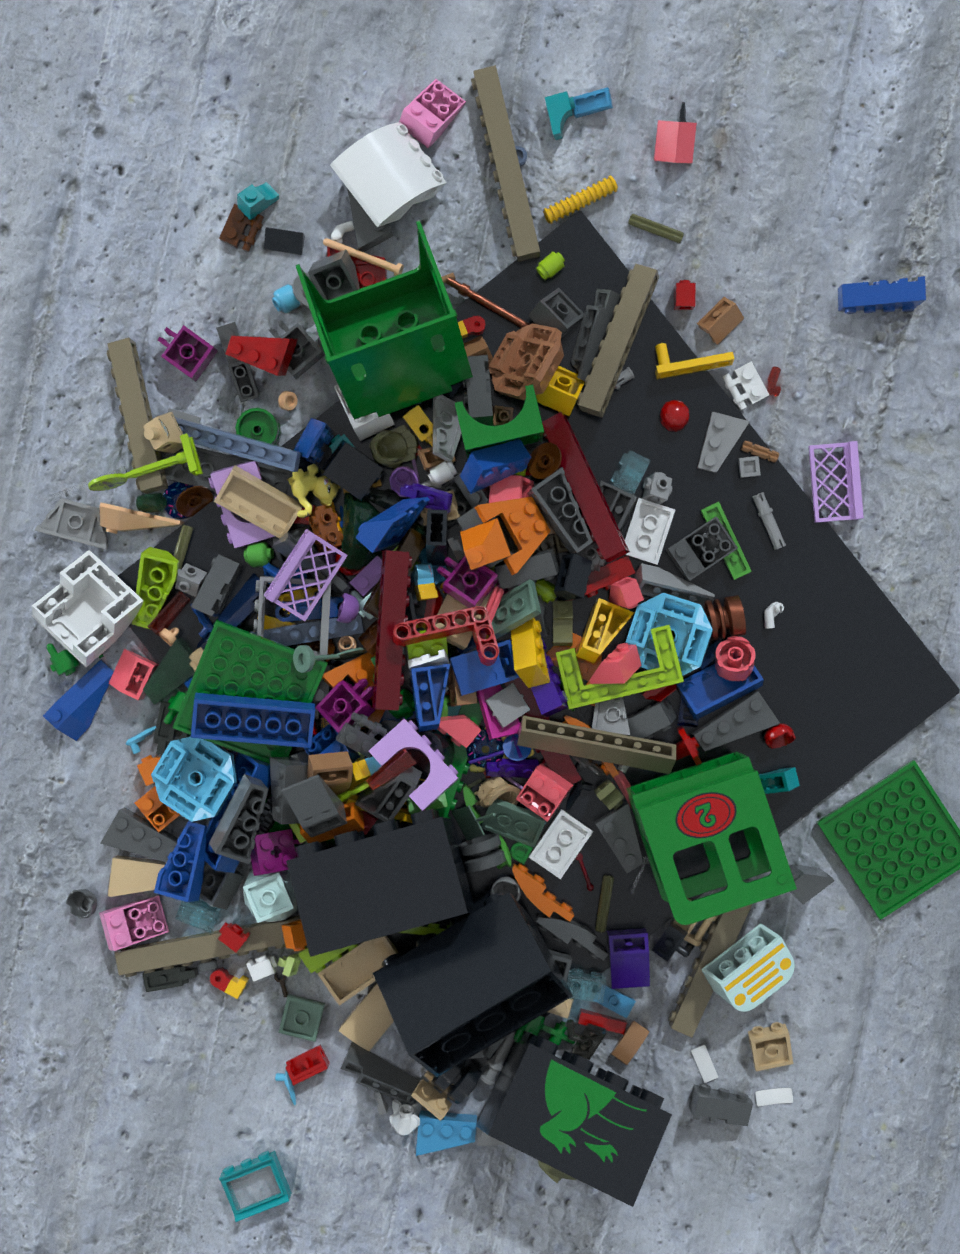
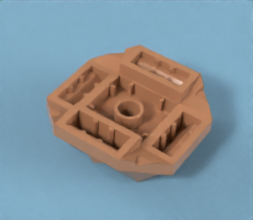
[489,323,564,400]

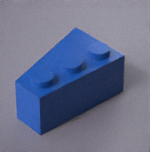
[460,439,531,494]
[410,664,450,732]

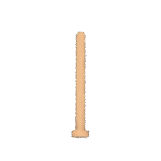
[323,238,404,276]

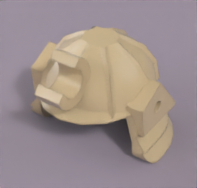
[474,777,521,808]

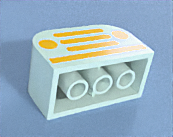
[701,923,795,1012]

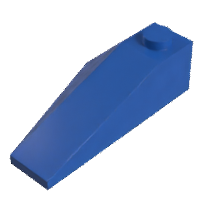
[43,659,114,741]
[154,821,207,902]

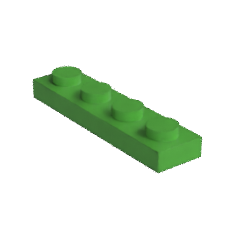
[700,502,752,580]

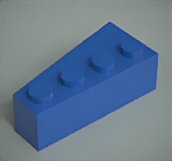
[838,276,926,314]

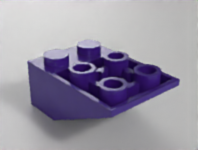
[607,928,650,989]

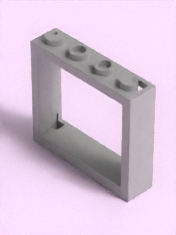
[254,576,331,656]

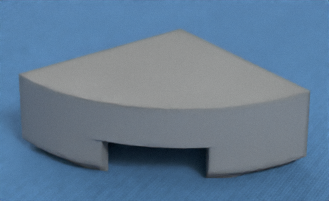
[374,1091,388,1115]

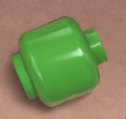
[244,542,274,567]

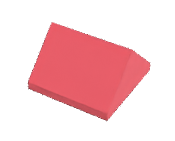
[654,120,697,163]

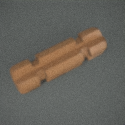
[741,441,779,462]

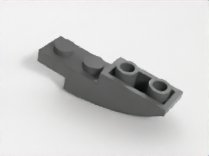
[216,322,259,402]
[536,915,608,961]

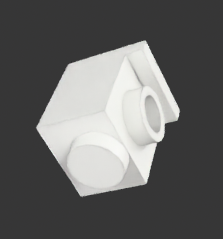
[246,954,278,982]

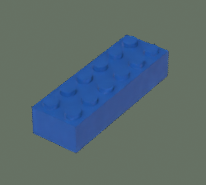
[191,693,315,748]
[205,752,271,873]

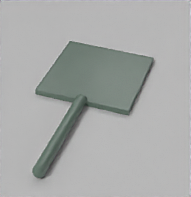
[452,805,496,840]

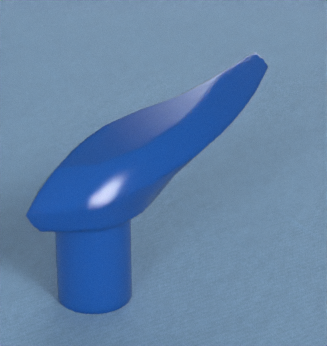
[190,603,213,638]

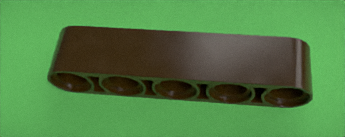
[363,528,426,619]

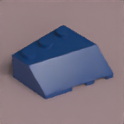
[355,497,430,553]

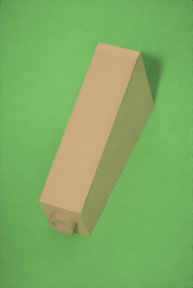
[108,855,166,897]

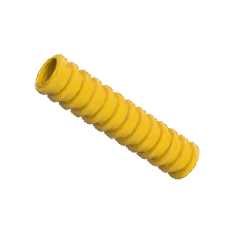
[543,175,618,224]

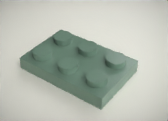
[492,579,541,639]
[481,798,546,848]

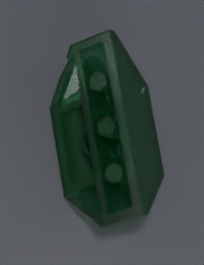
[341,492,382,571]

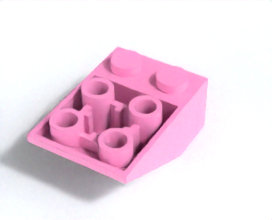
[399,79,466,148]
[99,895,169,951]

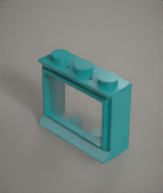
[219,1151,292,1222]

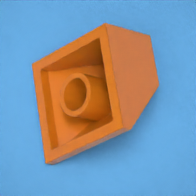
[460,518,511,570]

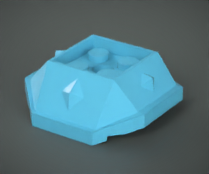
[626,593,713,675]
[151,736,237,822]

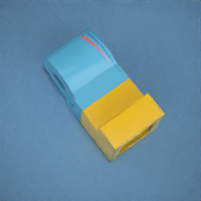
[414,563,438,601]
[352,756,391,782]

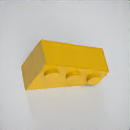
[576,598,635,663]
[511,618,550,688]

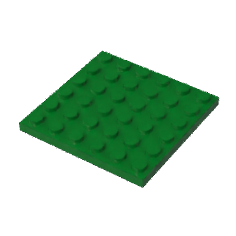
[173,619,328,764]
[816,760,960,920]

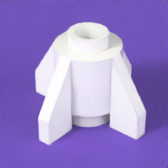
[390,1099,422,1135]

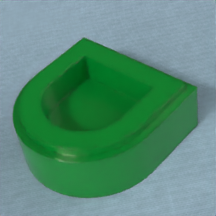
[510,842,533,865]

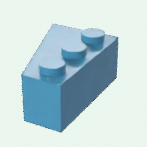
[416,1110,477,1156]

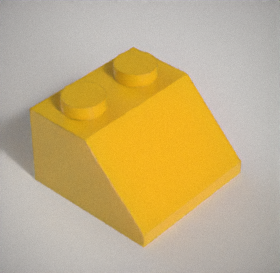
[536,366,585,416]

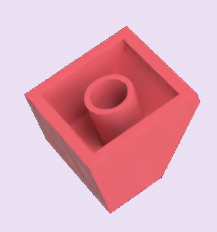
[590,643,642,684]

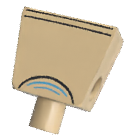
[143,412,183,454]

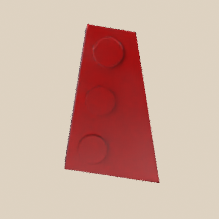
[225,336,298,376]

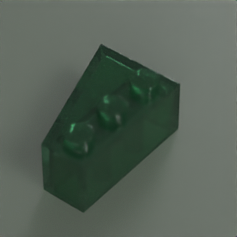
[143,638,195,705]

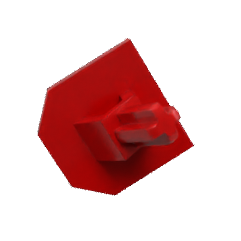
[675,726,702,766]

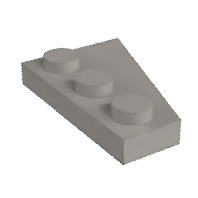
[433,395,467,462]
[697,412,750,473]
[592,697,631,736]

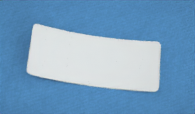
[691,1045,718,1083]
[755,1088,793,1107]

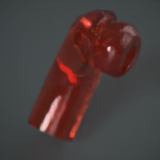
[767,367,781,397]

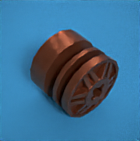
[704,595,746,641]

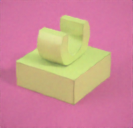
[277,953,301,977]

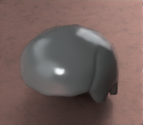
[66,889,97,919]

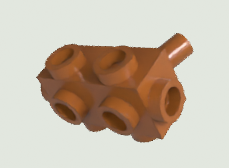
[309,505,343,552]

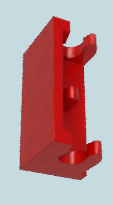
[286,1044,330,1086]

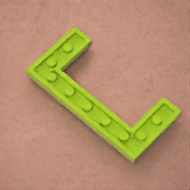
[556,624,684,709]

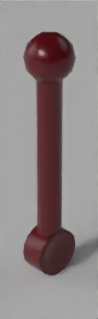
[576,853,594,891]

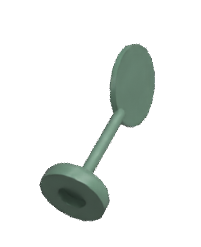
[293,645,367,673]

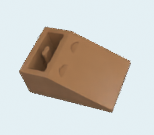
[307,751,353,796]

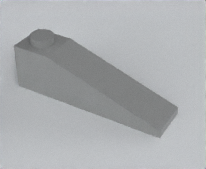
[634,563,715,609]

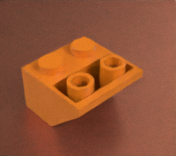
[135,786,180,833]

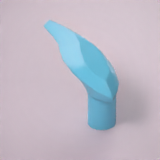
[126,726,156,754]
[275,1071,296,1105]

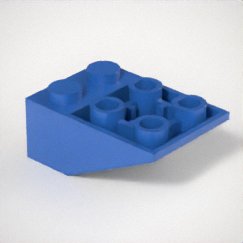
[294,418,334,464]
[449,639,520,696]

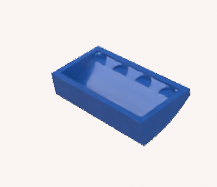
[676,658,764,721]

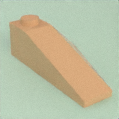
[100,502,184,534]

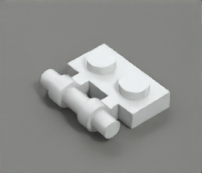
[723,361,769,411]

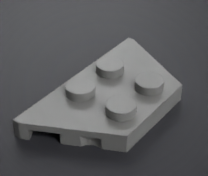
[35,498,108,550]

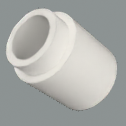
[428,461,458,486]

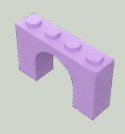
[208,460,275,548]
[369,719,459,811]

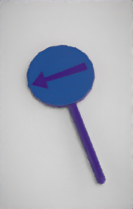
[468,734,532,764]

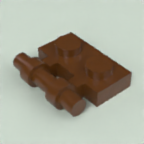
[219,204,264,252]

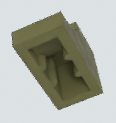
[552,601,573,646]
[594,778,625,810]

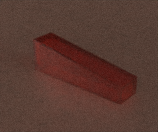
[147,591,190,637]
[366,748,417,790]

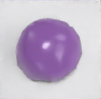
[389,466,419,497]
[337,593,360,623]

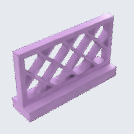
[808,441,864,523]
[264,529,348,621]

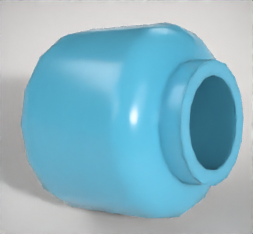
[272,284,300,313]

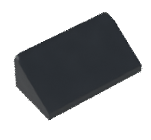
[264,227,305,255]

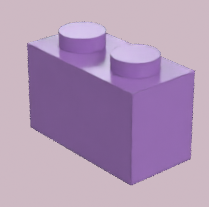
[349,556,382,597]

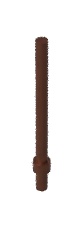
[446,277,530,328]

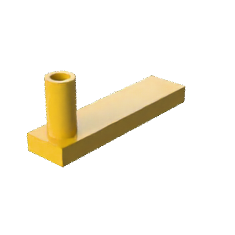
[655,343,734,379]

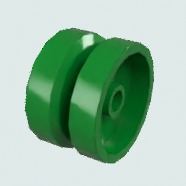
[235,408,282,445]

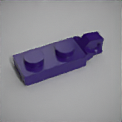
[399,483,453,514]
[484,758,539,778]

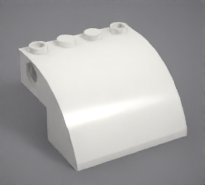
[330,122,447,227]
[32,550,143,667]

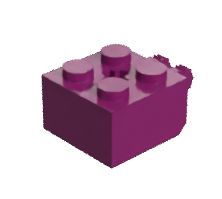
[157,325,218,382]
[437,555,498,608]
[315,679,375,733]
[250,829,305,876]

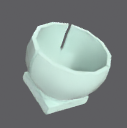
[243,869,298,923]

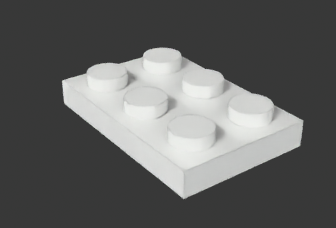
[625,498,675,565]
[529,809,593,879]

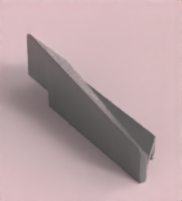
[571,289,621,381]
[272,532,358,596]
[341,1042,420,1105]

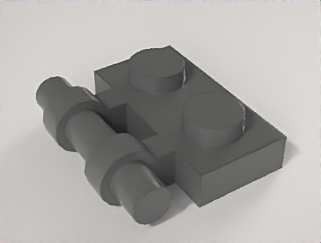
[336,712,387,758]

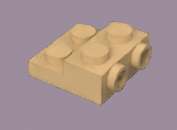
[748,1022,793,1071]

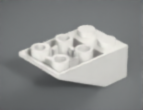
[334,384,395,441]

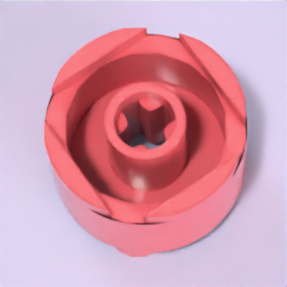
[715,636,755,681]

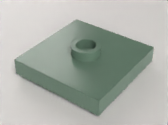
[278,994,325,1042]

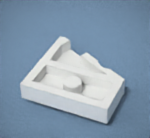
[408,649,449,671]

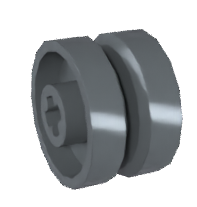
[458,833,506,873]

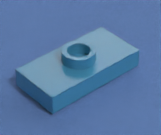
[573,87,613,118]
[593,982,636,1018]

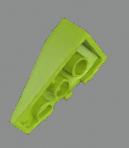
[132,547,179,629]

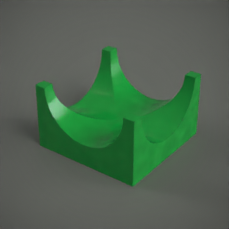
[455,384,544,459]

